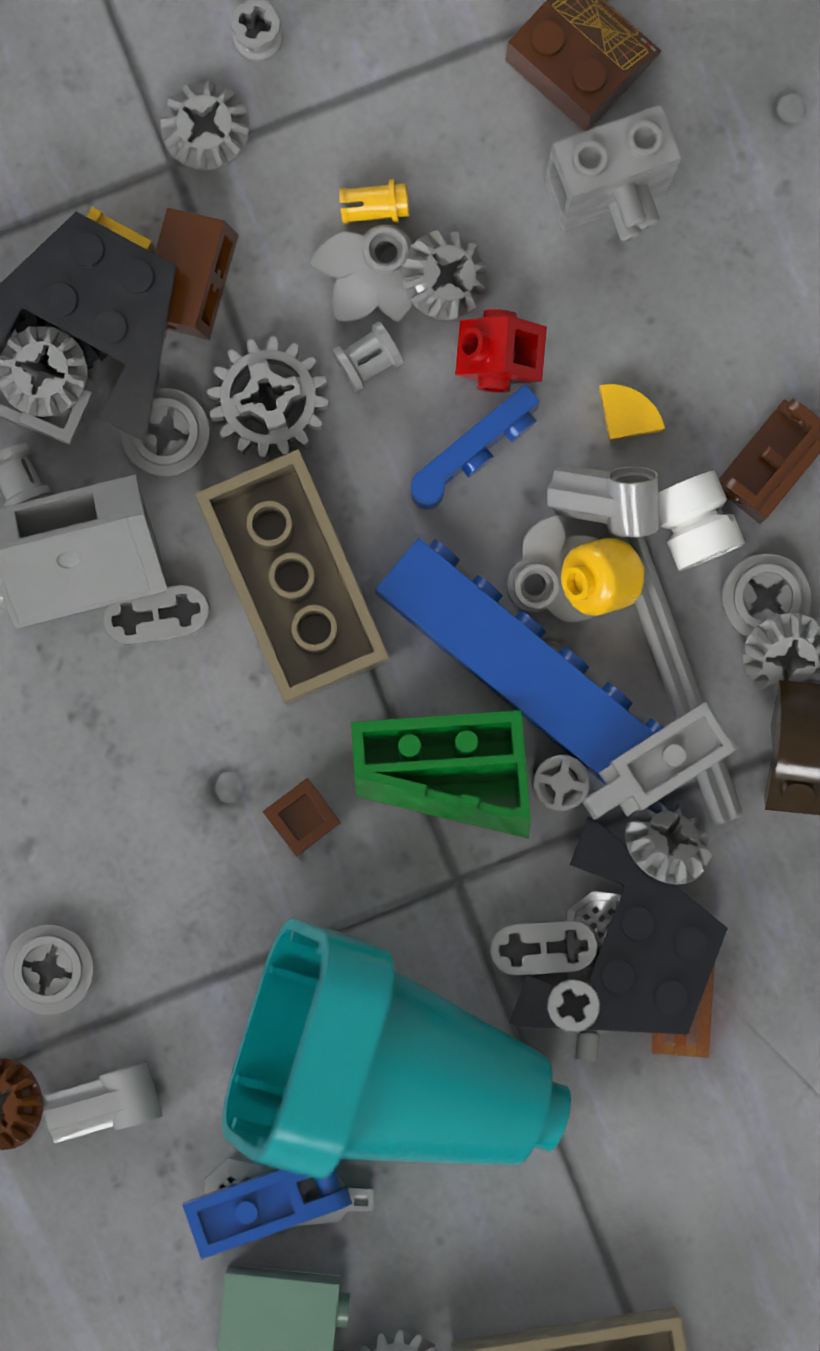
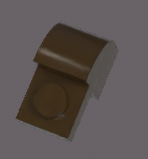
[764,680,820,815]

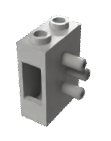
[544,105,681,242]
[0,474,168,629]

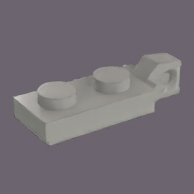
[581,701,738,820]

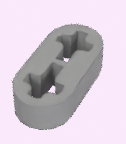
[103,585,210,646]
[490,921,600,975]

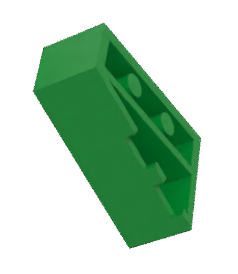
[351,710,531,839]

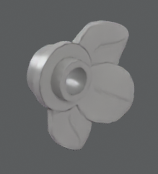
[310,224,413,322]
[506,515,599,622]

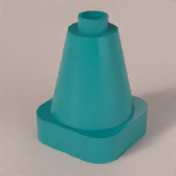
[222,918,571,1180]

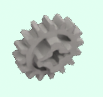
[207,337,329,461]

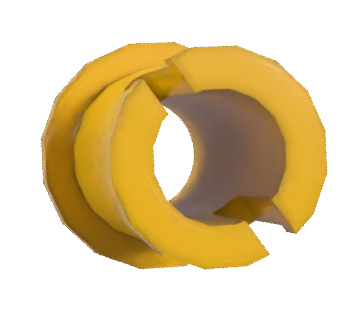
[339,178,410,224]

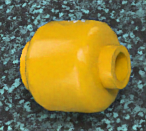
[561,538,645,616]

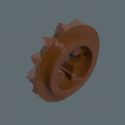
[0,1058,43,1150]

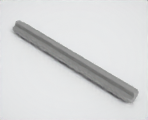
[606,524,742,824]

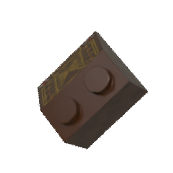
[505,0,661,132]

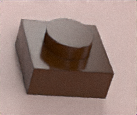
[262,778,341,857]

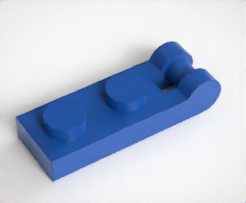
[411,384,540,509]
[182,1162,353,1260]

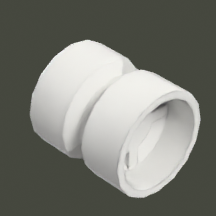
[658,470,746,571]

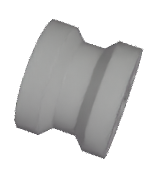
[532,755,590,811]

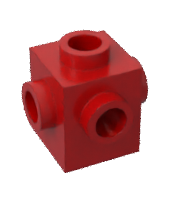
[455,309,547,393]

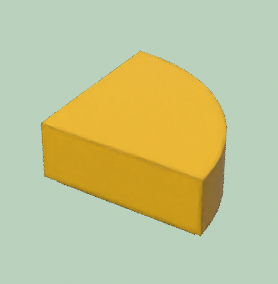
[598,384,665,442]

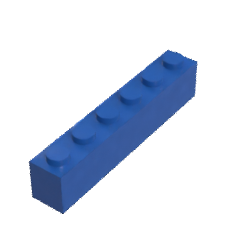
[375,537,664,785]

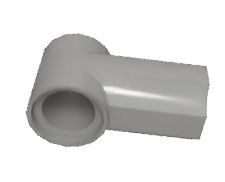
[547,464,659,537]
[42,1061,163,1143]

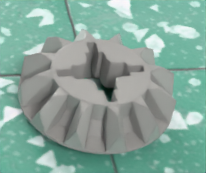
[160,80,249,170]
[402,230,488,320]
[0,326,88,417]
[120,388,210,477]
[722,553,812,638]
[743,613,820,694]
[625,801,713,884]
[3,924,93,1015]

